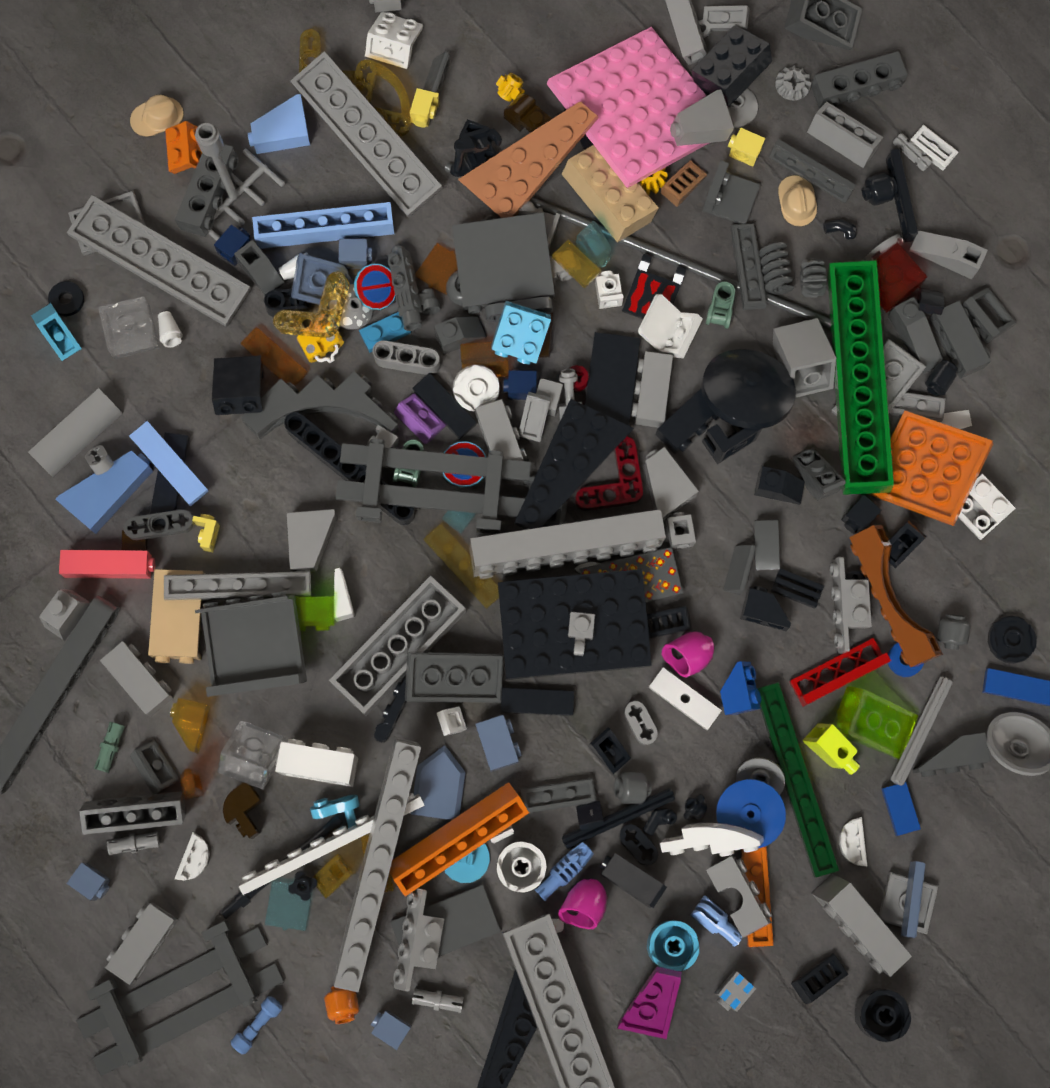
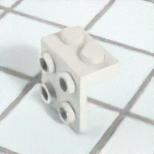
[638,294,703,358]

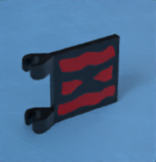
[622,254,686,319]

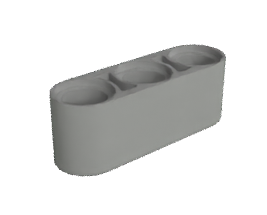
[373,341,440,375]

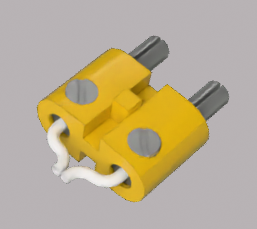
[294,308,344,363]

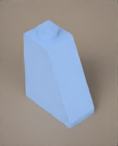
[248,94,310,154]

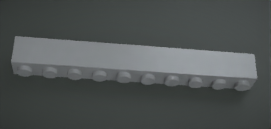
[333,737,421,992]

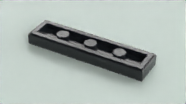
[886,149,918,242]
[150,432,189,528]

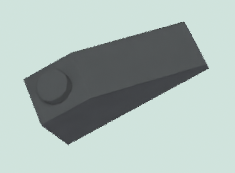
[888,297,943,374]

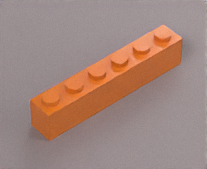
[389,782,529,897]

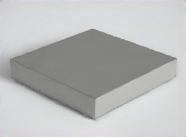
[879,872,938,934]

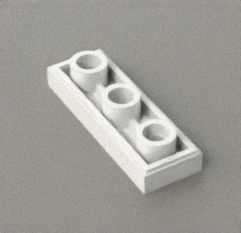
[648,668,722,730]

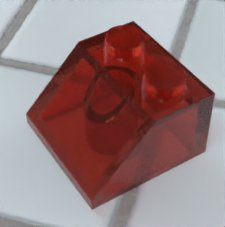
[875,242,927,313]

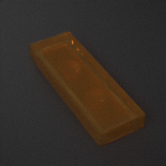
[241,327,308,386]

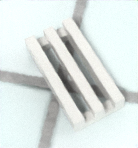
[910,125,958,171]

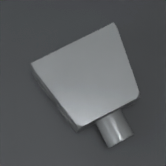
[39,589,90,641]

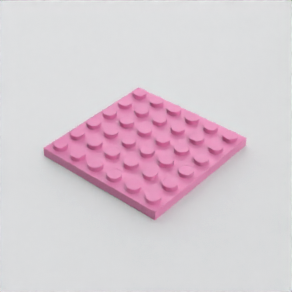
[547,27,709,188]

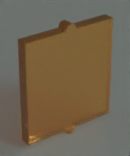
[415,243,458,295]

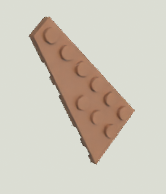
[458,101,599,218]

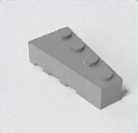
[811,874,912,977]

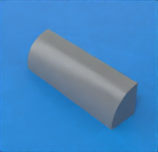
[28,388,122,477]

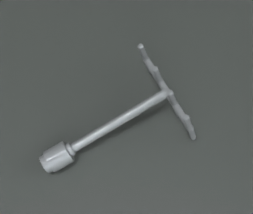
[195,123,285,241]

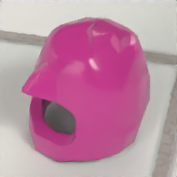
[661,632,714,678]
[558,879,608,929]

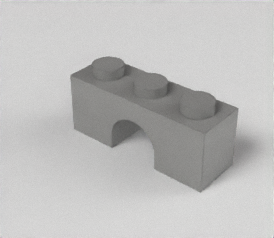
[706,856,772,938]

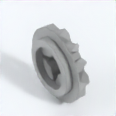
[775,65,811,101]

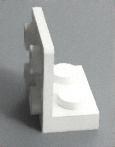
[365,12,423,69]

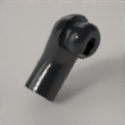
[823,219,857,240]

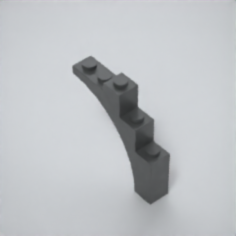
[241,371,399,440]

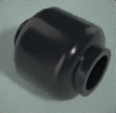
[861,173,898,206]

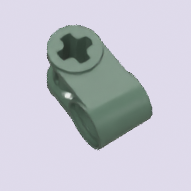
[705,282,735,329]
[393,440,424,488]

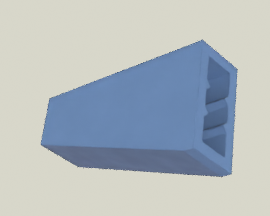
[55,451,153,534]

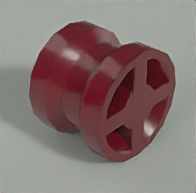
[569,365,589,393]

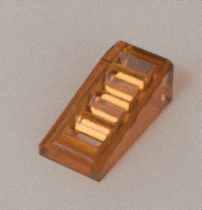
[180,769,204,800]

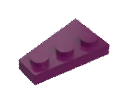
[617,967,682,1039]

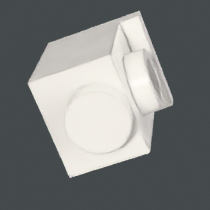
[595,271,623,309]

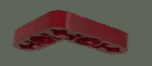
[575,436,643,511]

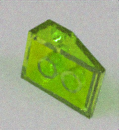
[833,686,918,760]

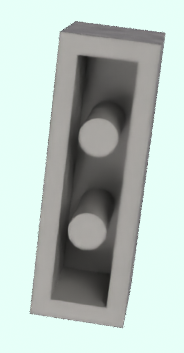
[807,101,883,168]
[631,351,673,428]
[475,399,528,461]
[100,641,173,717]
[105,903,178,985]

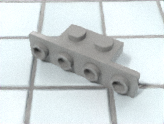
[830,557,872,654]
[393,888,444,992]

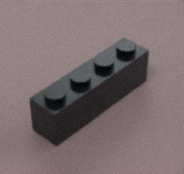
[656,389,720,454]

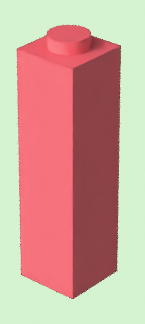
[59,550,155,579]

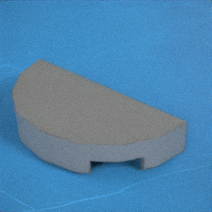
[863,234,905,261]

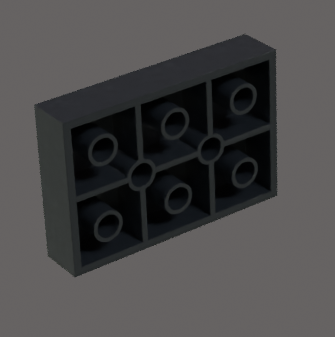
[498,569,652,680]

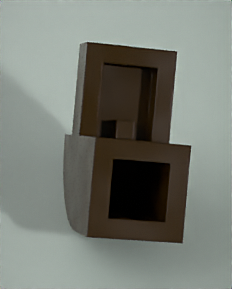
[504,93,552,133]
[223,780,263,839]

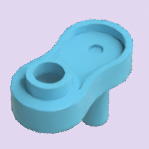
[310,795,360,828]

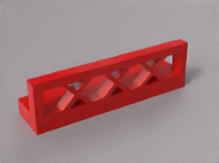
[789,638,891,707]

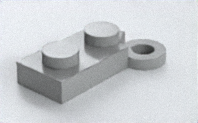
[698,6,750,38]

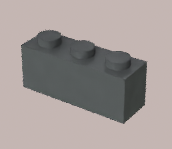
[929,301,991,379]

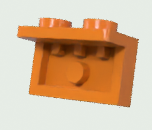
[165,121,202,174]

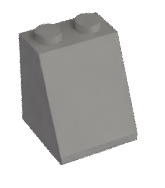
[773,318,836,398]

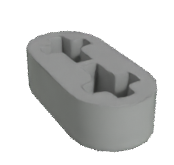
[85,445,114,475]
[624,701,658,745]

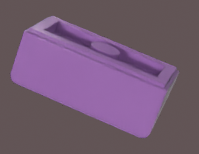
[394,393,446,444]

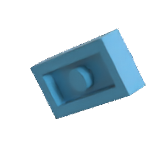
[359,312,411,353]

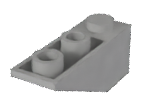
[909,231,988,279]

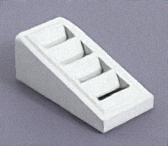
[334,568,355,622]

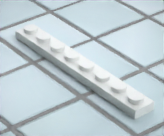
[239,793,425,895]

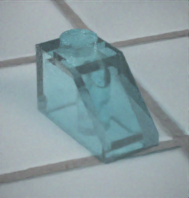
[575,221,612,271]

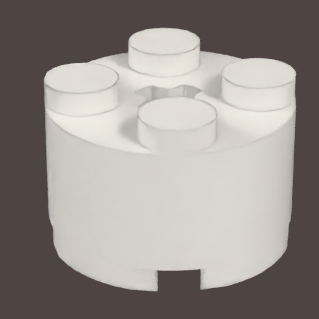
[497,842,547,892]

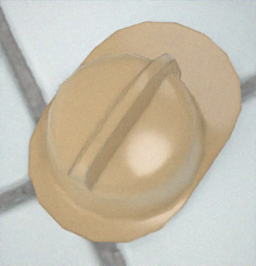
[130,95,183,137]
[778,175,817,226]

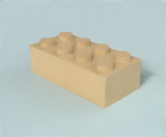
[562,145,659,243]

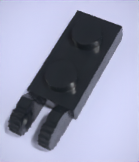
[373,679,407,743]

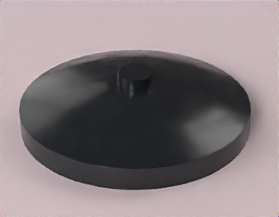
[701,349,796,429]

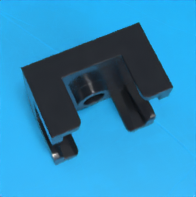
[702,424,762,465]

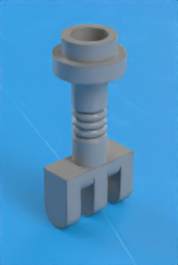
[558,369,582,420]

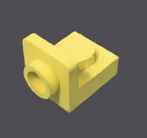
[192,514,220,553]

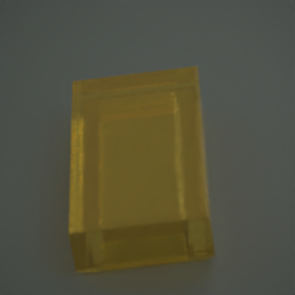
[552,240,601,288]

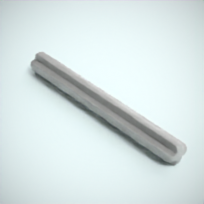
[891,676,953,786]

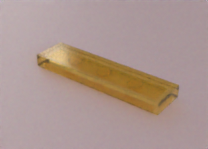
[423,524,499,610]

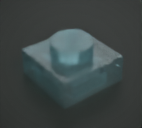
[442,511,475,534]

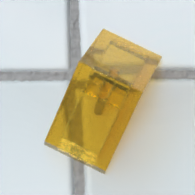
[313,854,356,898]

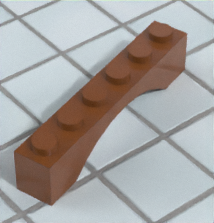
[849,525,943,668]

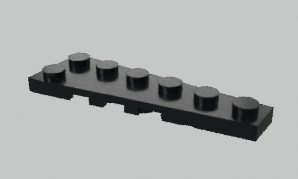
[477,962,569,1088]

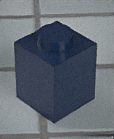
[214,224,250,266]
[503,370,537,400]

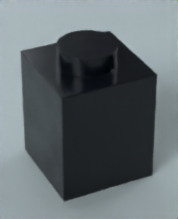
[841,495,882,534]

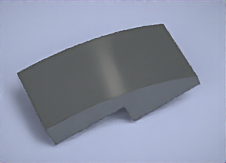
[755,519,780,570]

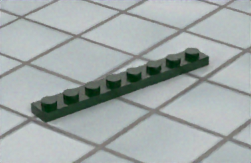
[758,682,839,878]

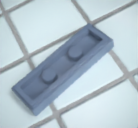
[901,861,925,938]

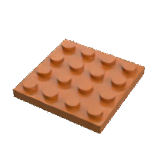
[868,410,993,526]

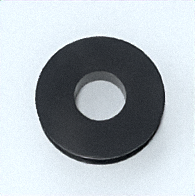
[48,281,84,316]

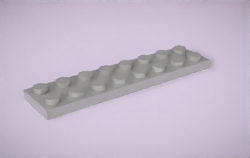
[291,51,443,218]
[67,195,251,327]
[502,914,615,1088]

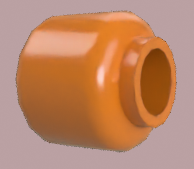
[324,986,359,1024]

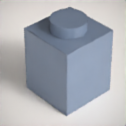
[338,239,372,269]
[66,862,111,901]
[371,1010,411,1050]

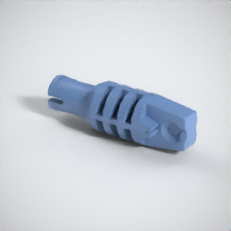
[535,842,594,901]

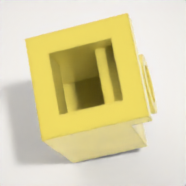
[410,88,439,128]

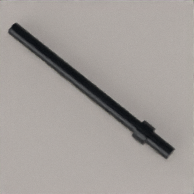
[220,816,343,919]

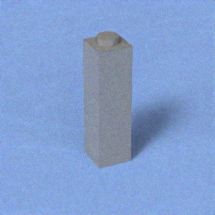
[665,0,708,65]

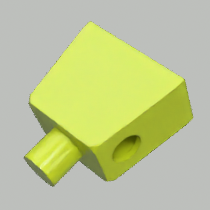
[802,723,860,775]

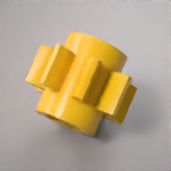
[496,73,525,102]

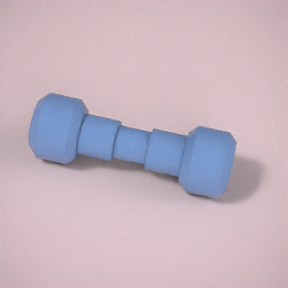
[231,996,283,1054]

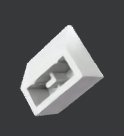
[958,474,1016,540]

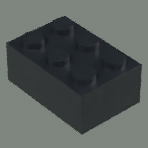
[691,25,772,107]

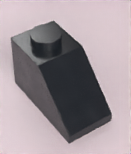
[754,466,805,505]
[740,586,791,631]

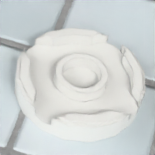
[453,364,499,411]

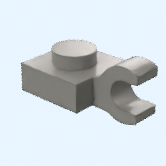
[568,612,595,656]

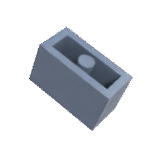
[476,715,522,772]

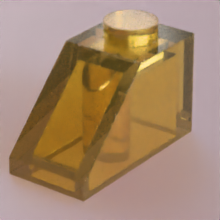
[170,698,210,754]

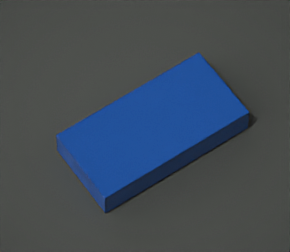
[881,782,921,836]

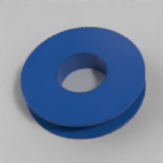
[888,643,924,677]

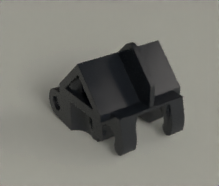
[450,119,502,177]

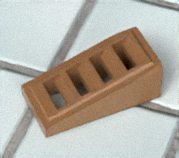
[661,160,707,207]

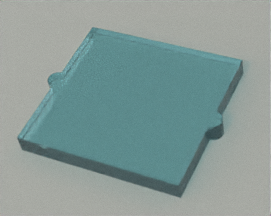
[265,881,312,931]

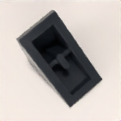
[889,521,927,569]
[588,727,631,774]

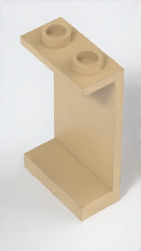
[148,569,205,664]

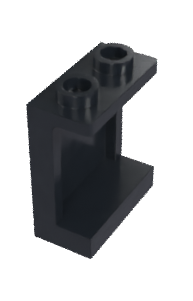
[212,355,264,415]

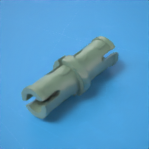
[94,722,125,773]

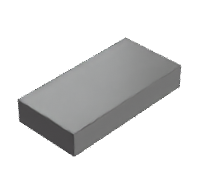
[519,392,551,442]

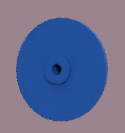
[716,779,786,848]

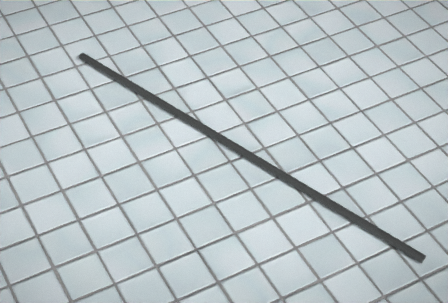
[445,163,886,346]

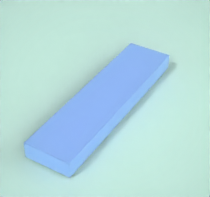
[129,421,208,506]

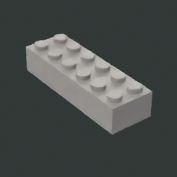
[329,576,466,716]

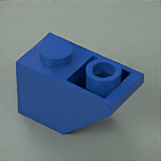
[720,661,761,715]

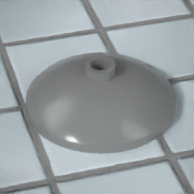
[986,712,1050,776]

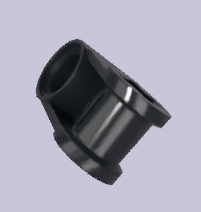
[264,288,310,318]

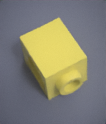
[728,128,765,167]

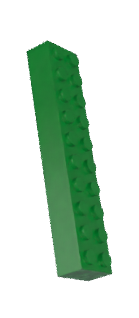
[827,260,894,495]

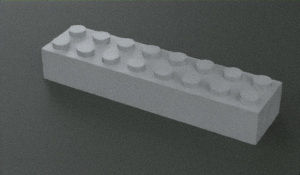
[469,509,666,579]

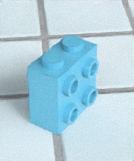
[491,301,551,365]

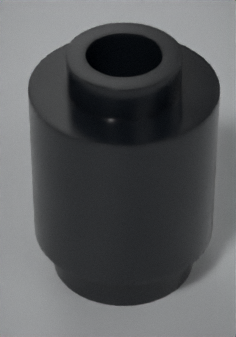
[925,360,958,396]

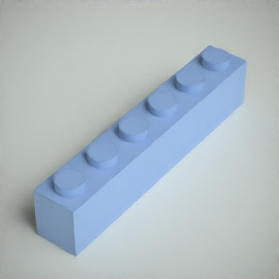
[252,202,394,249]

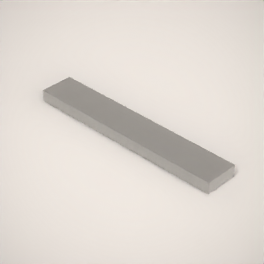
[164,571,311,600]

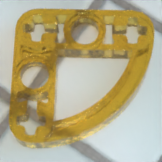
[353,60,411,136]

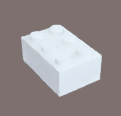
[275,739,358,787]

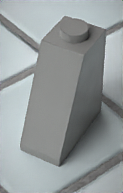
[670,90,734,146]
[644,447,699,521]
[287,509,337,573]

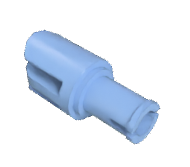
[691,896,742,947]

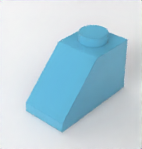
[31,303,82,361]

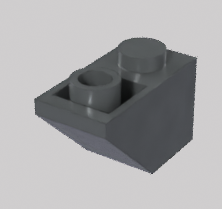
[234,240,284,295]

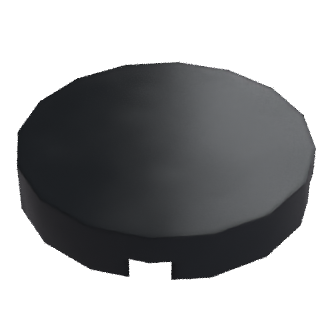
[988,616,1037,664]

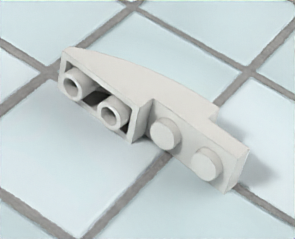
[660,823,764,857]

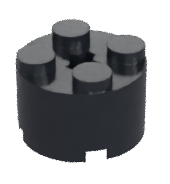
[855,988,911,1042]

